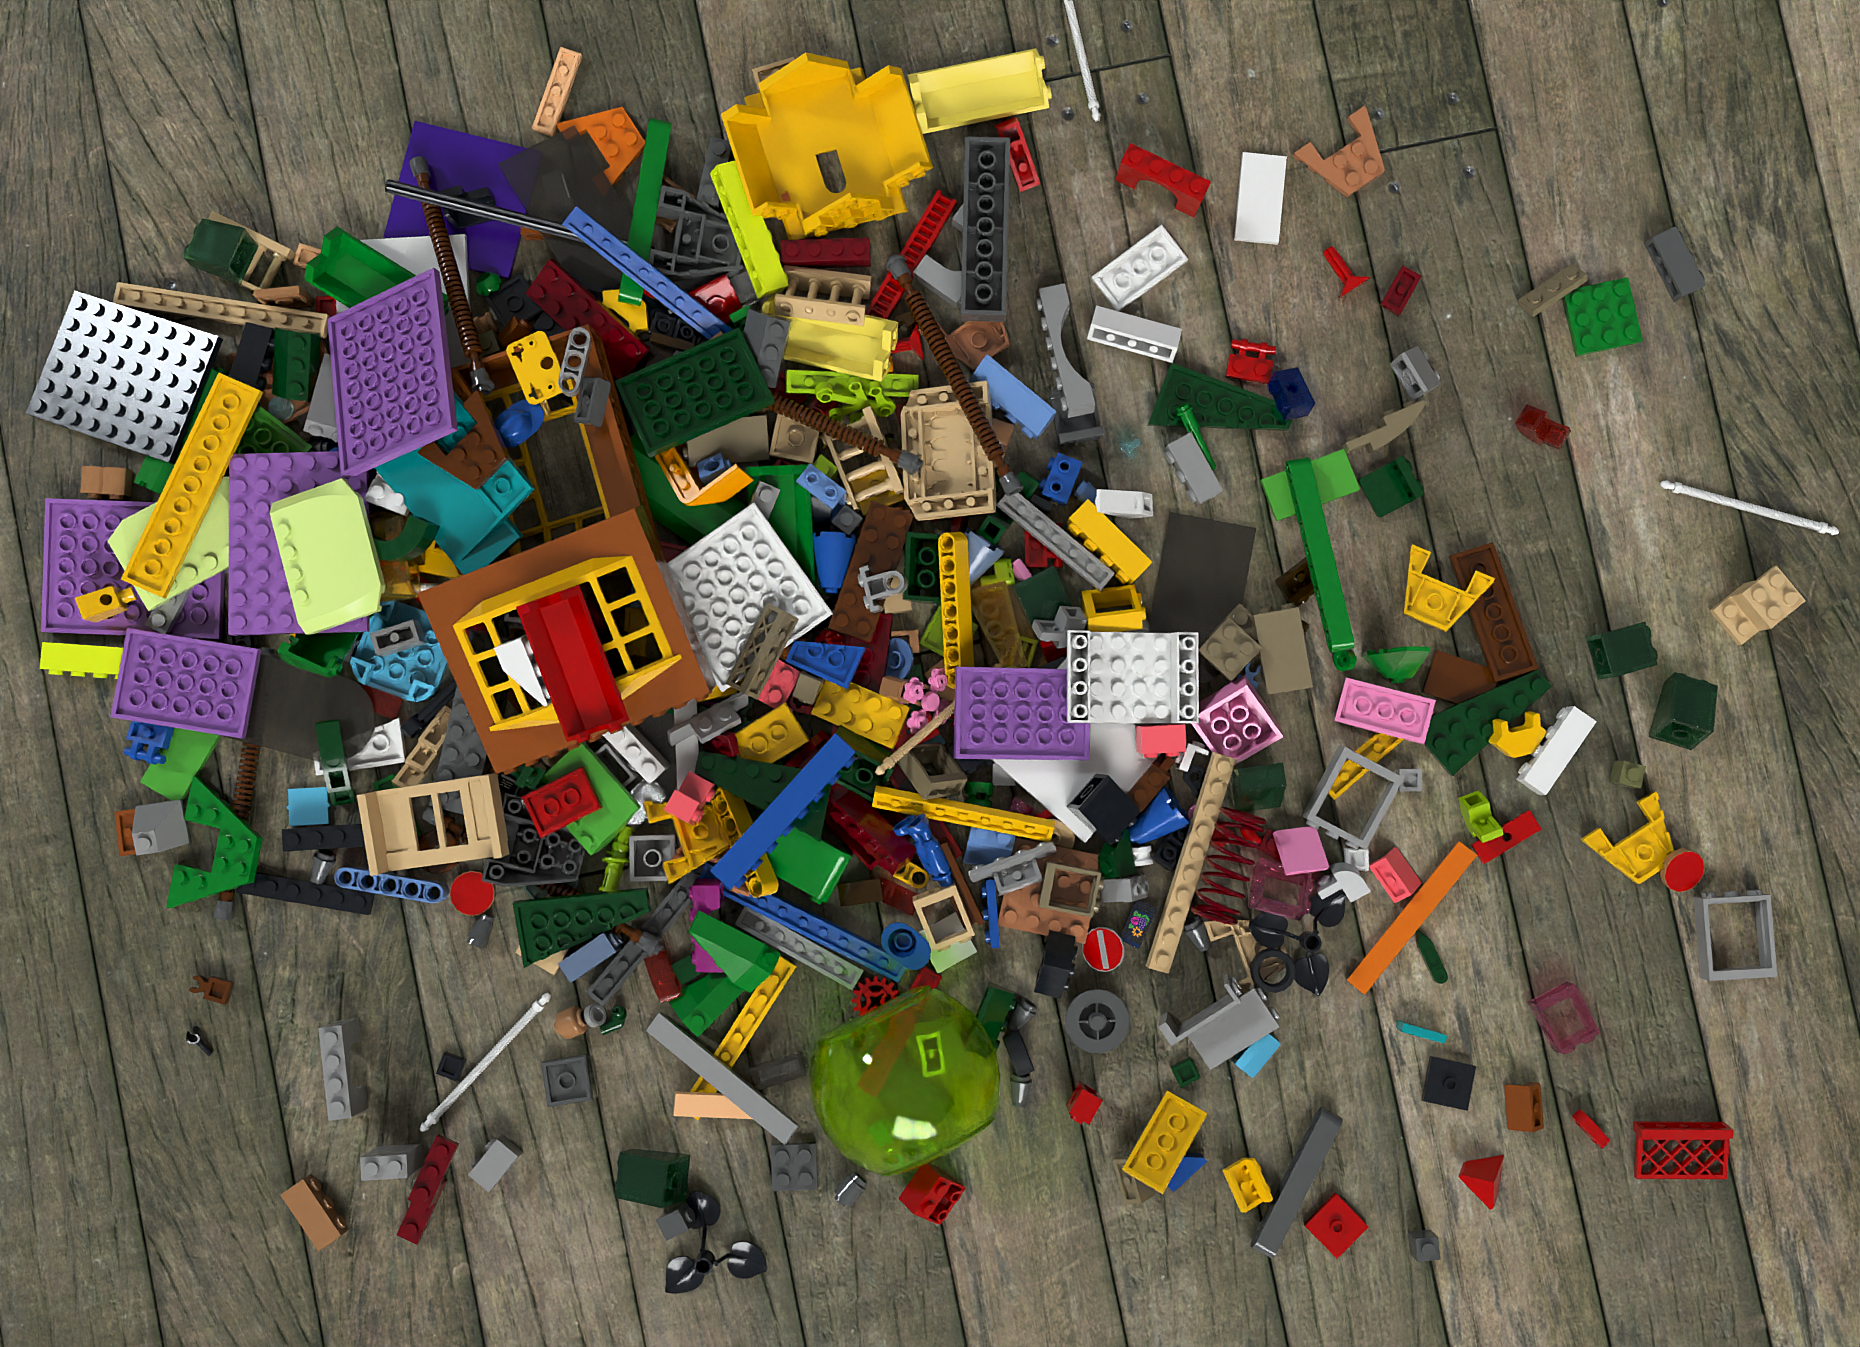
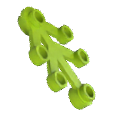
[815,376,896,424]

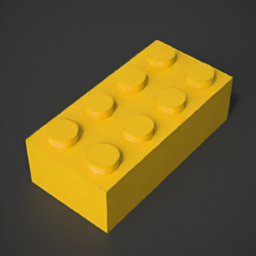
[1066,499,1152,585]

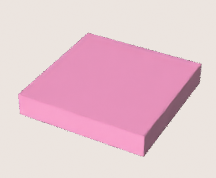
[1273,826,1329,876]

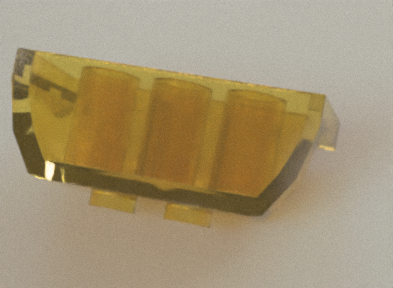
[369,510,421,603]

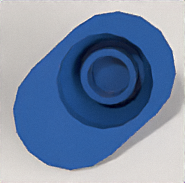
[494,400,544,448]
[881,922,931,970]

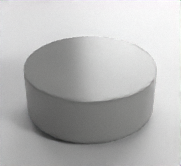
[584,1003,606,1027]

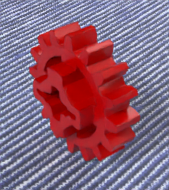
[851,975,900,1025]

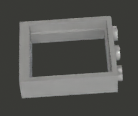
[1301,745,1404,850]
[1694,890,1778,981]

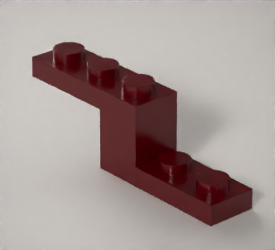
[396,1134,459,1245]

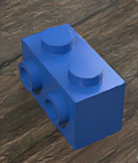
[1038,453,1083,507]

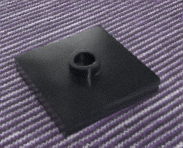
[484,273,544,328]
[1421,1056,1476,1111]

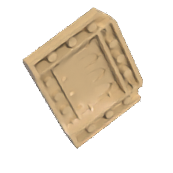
[901,381,996,521]

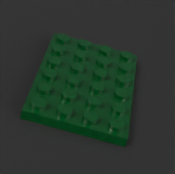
[615,327,775,458]

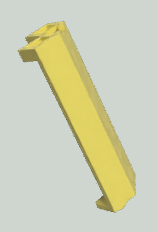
[907,48,1052,134]
[762,294,899,382]

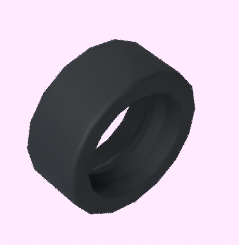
[1250,948,1296,993]
[1002,1031,1035,1077]

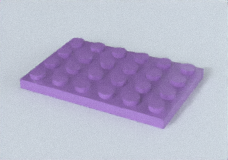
[110,628,262,739]
[954,667,1090,761]

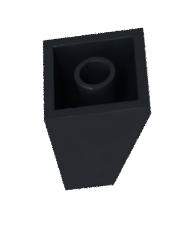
[1067,774,1141,845]

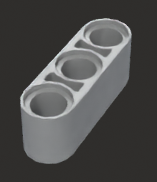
[558,327,592,397]

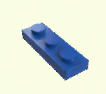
[981,878,1000,948]

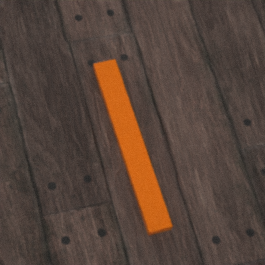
[1346,841,1477,995]

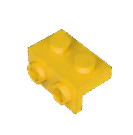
[1222,1158,1273,1213]

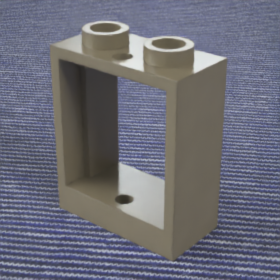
[897,742,968,800]
[1038,860,1104,918]

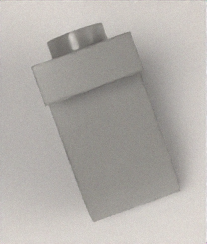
[858,565,908,613]
[1100,875,1149,903]

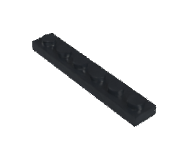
[236,872,375,915]

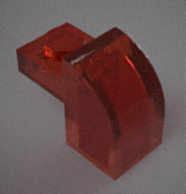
[1515,404,1571,450]

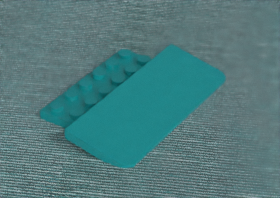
[374,390,536,575]

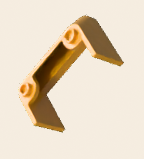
[655,443,754,506]

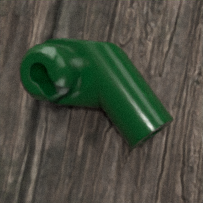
[599,1005,627,1035]

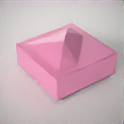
[1012,559,1032,583]

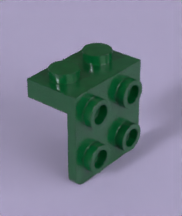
[1359,455,1424,518]

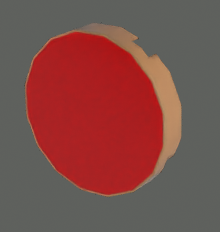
[1660,848,1705,892]
[450,871,496,916]

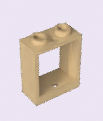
[913,880,975,952]

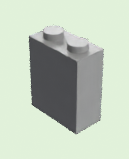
[360,1143,423,1181]

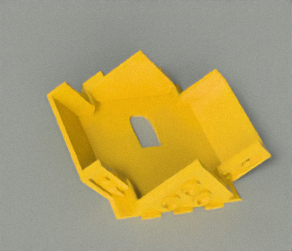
[721,52,933,240]

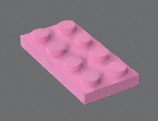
[1334,678,1436,745]

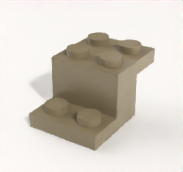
[1198,603,1262,681]

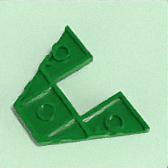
[166,776,263,908]

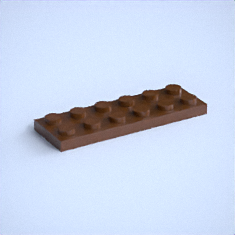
[828,501,914,643]
[1449,542,1538,683]

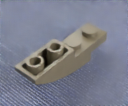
[1341,400,1426,454]

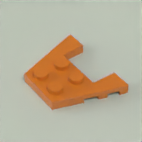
[556,107,645,198]

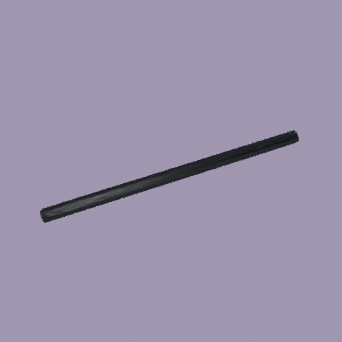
[385,179,655,250]

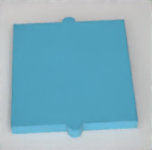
[286,787,331,826]

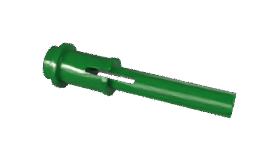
[1176,403,1216,470]

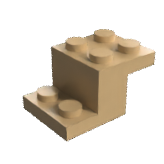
[1710,566,1806,645]

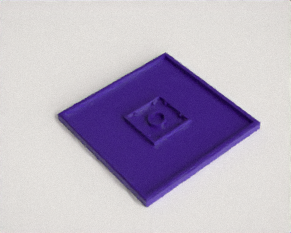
[383,121,543,280]

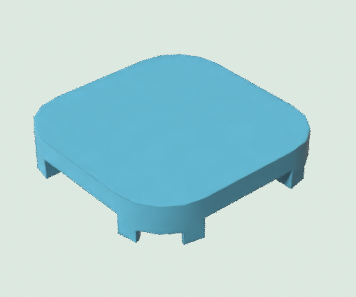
[350,600,448,702]

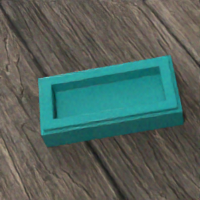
[1396,1020,1447,1044]

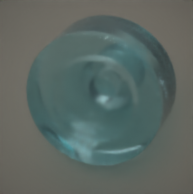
[268,396,294,420]
[1118,437,1142,460]

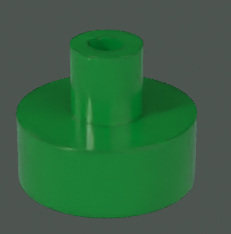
[1333,649,1357,671]

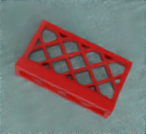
[1633,1121,1733,1179]

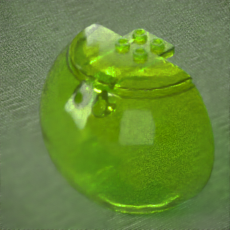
[809,985,1001,1177]

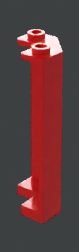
[516,585,630,744]

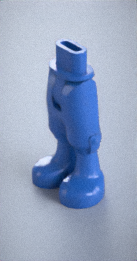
[893,814,954,887]

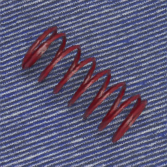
[1191,807,1267,925]

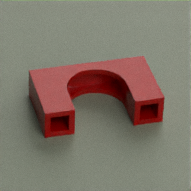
[1115,143,1211,218]

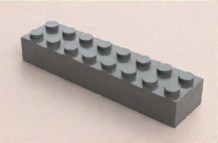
[960,137,1010,322]
[429,630,514,815]

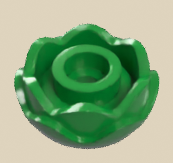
[476,272,502,296]

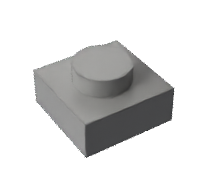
[1397,769,1422,791]

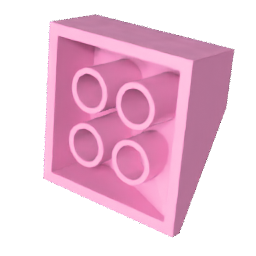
[1191,675,1283,766]

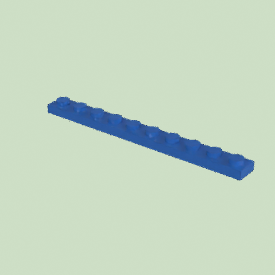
[562,205,734,339]
[698,861,906,983]

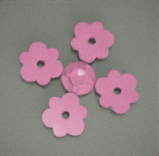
[903,668,951,734]

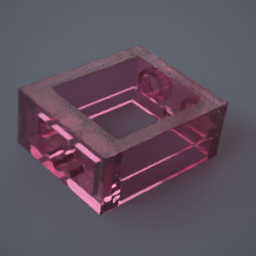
[1247,858,1314,921]
[1528,981,1601,1054]

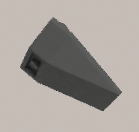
[481,793,585,887]

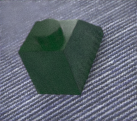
[1098,829,1137,879]

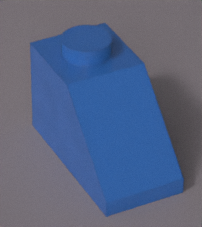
[1168,1153,1207,1192]

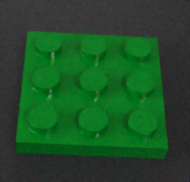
[1562,277,1643,357]

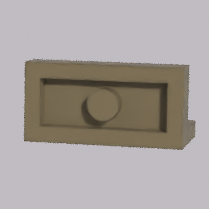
[1112,1156,1157,1204]

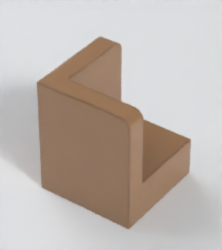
[891,630,919,654]

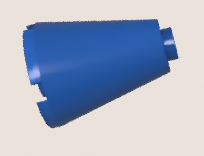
[813,532,857,594]
[1127,787,1191,845]

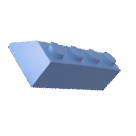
[969,354,1056,440]

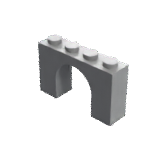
[913,204,963,308]
[318,1018,368,1121]

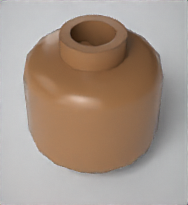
[554,1006,588,1039]

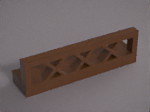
[939,837,984,928]

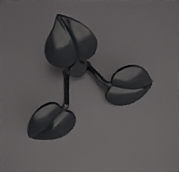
[1249,890,1346,996]
[665,1190,767,1294]

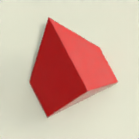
[1458,1155,1504,1210]

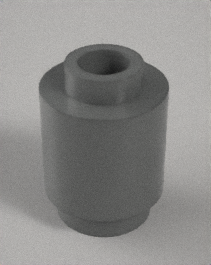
[834,1171,867,1207]

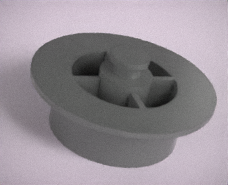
[1065,989,1129,1053]

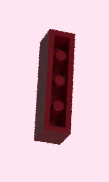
[781,238,871,269]
[829,790,917,876]

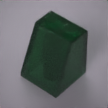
[183,218,259,285]
[1012,566,1072,637]
[1586,622,1658,680]
[1649,672,1718,750]
[1230,763,1287,812]
[615,1149,690,1208]

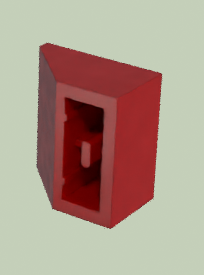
[898,1161,966,1225]

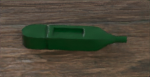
[1416,928,1448,984]

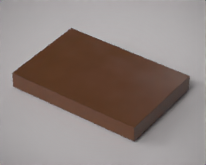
[1421,650,1497,704]

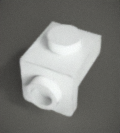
[1175,741,1209,772]

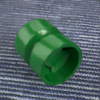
[964,782,993,808]

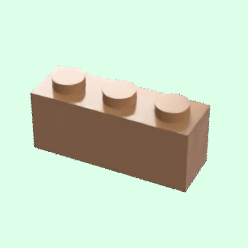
[281,1174,348,1252]

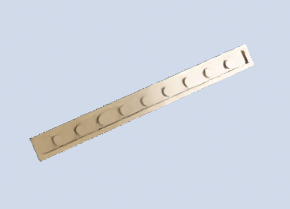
[113,282,330,338]
[1146,752,1236,974]

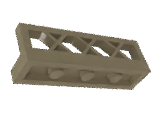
[726,603,799,700]

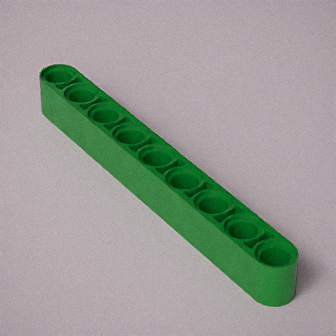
[618,117,672,306]
[1285,457,1354,653]

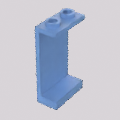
[796,463,847,523]

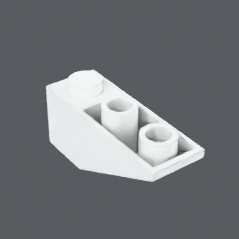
[1095,489,1153,519]
[494,635,552,706]

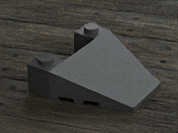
[648,185,741,282]

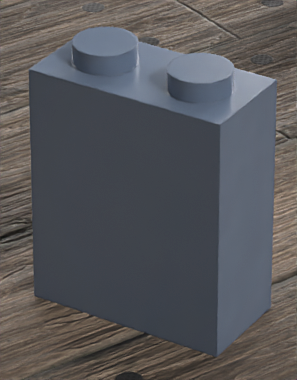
[558,930,624,983]

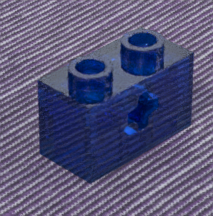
[1268,367,1315,421]

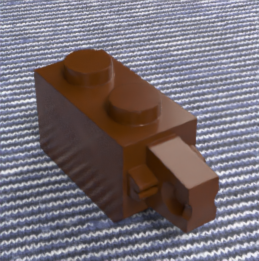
[1126,756,1175,813]

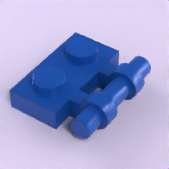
[124,721,174,765]

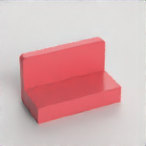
[1369,847,1421,903]

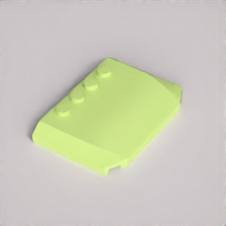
[108,476,229,611]
[270,478,386,635]

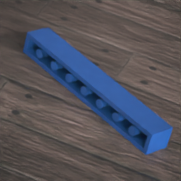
[710,733,857,890]

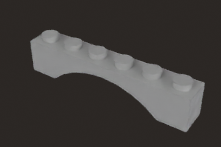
[1035,283,1095,418]

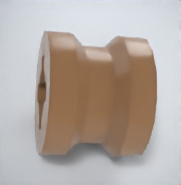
[473,311,499,334]

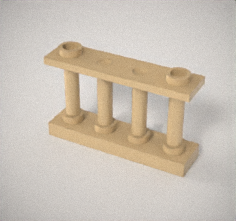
[188,211,296,296]
[775,265,872,326]
[820,406,904,512]

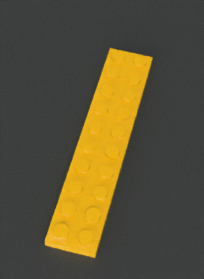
[121,373,263,599]

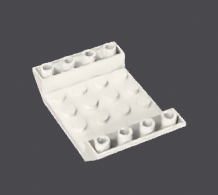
[1067,630,1199,723]

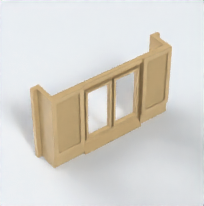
[357,773,509,876]

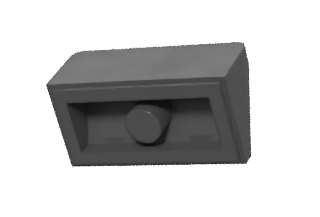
[574,377,611,427]

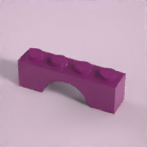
[689,878,724,972]

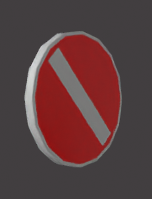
[1082,927,1125,972]

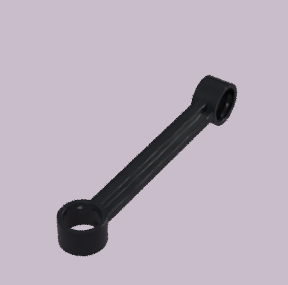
[400,679,457,739]

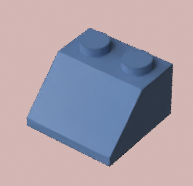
[963,827,1016,865]

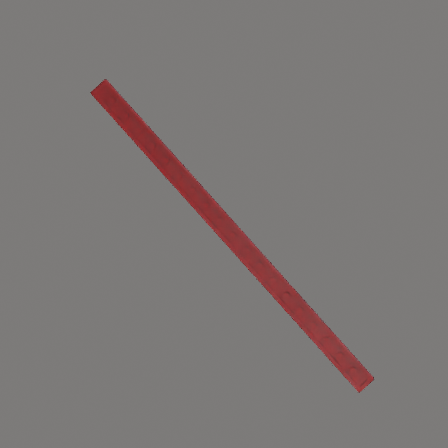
[774,190,957,466]

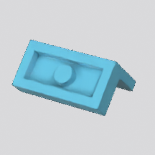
[1231,1034,1280,1078]

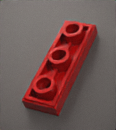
[1470,810,1542,864]

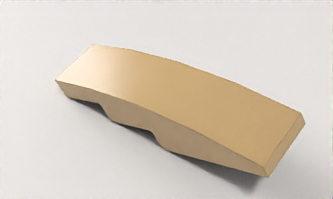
[392,706,451,788]

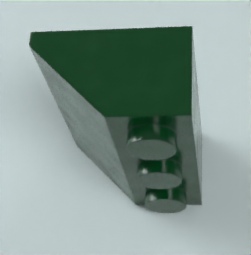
[272,327,321,402]
[902,532,941,605]
[836,725,898,802]
[964,981,1017,1058]

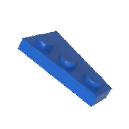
[786,641,866,689]

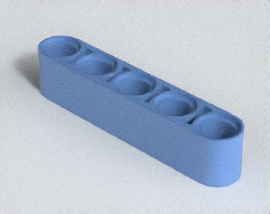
[335,866,449,903]

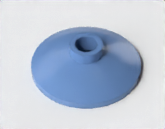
[886,638,913,679]

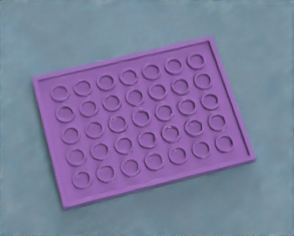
[327,268,458,479]
[228,451,370,636]
[41,498,225,639]

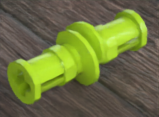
[599,826,636,892]

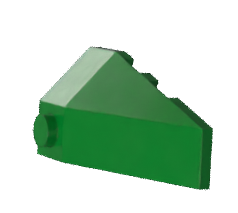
[1362,646,1430,684]
[688,911,781,993]
[669,971,744,1037]

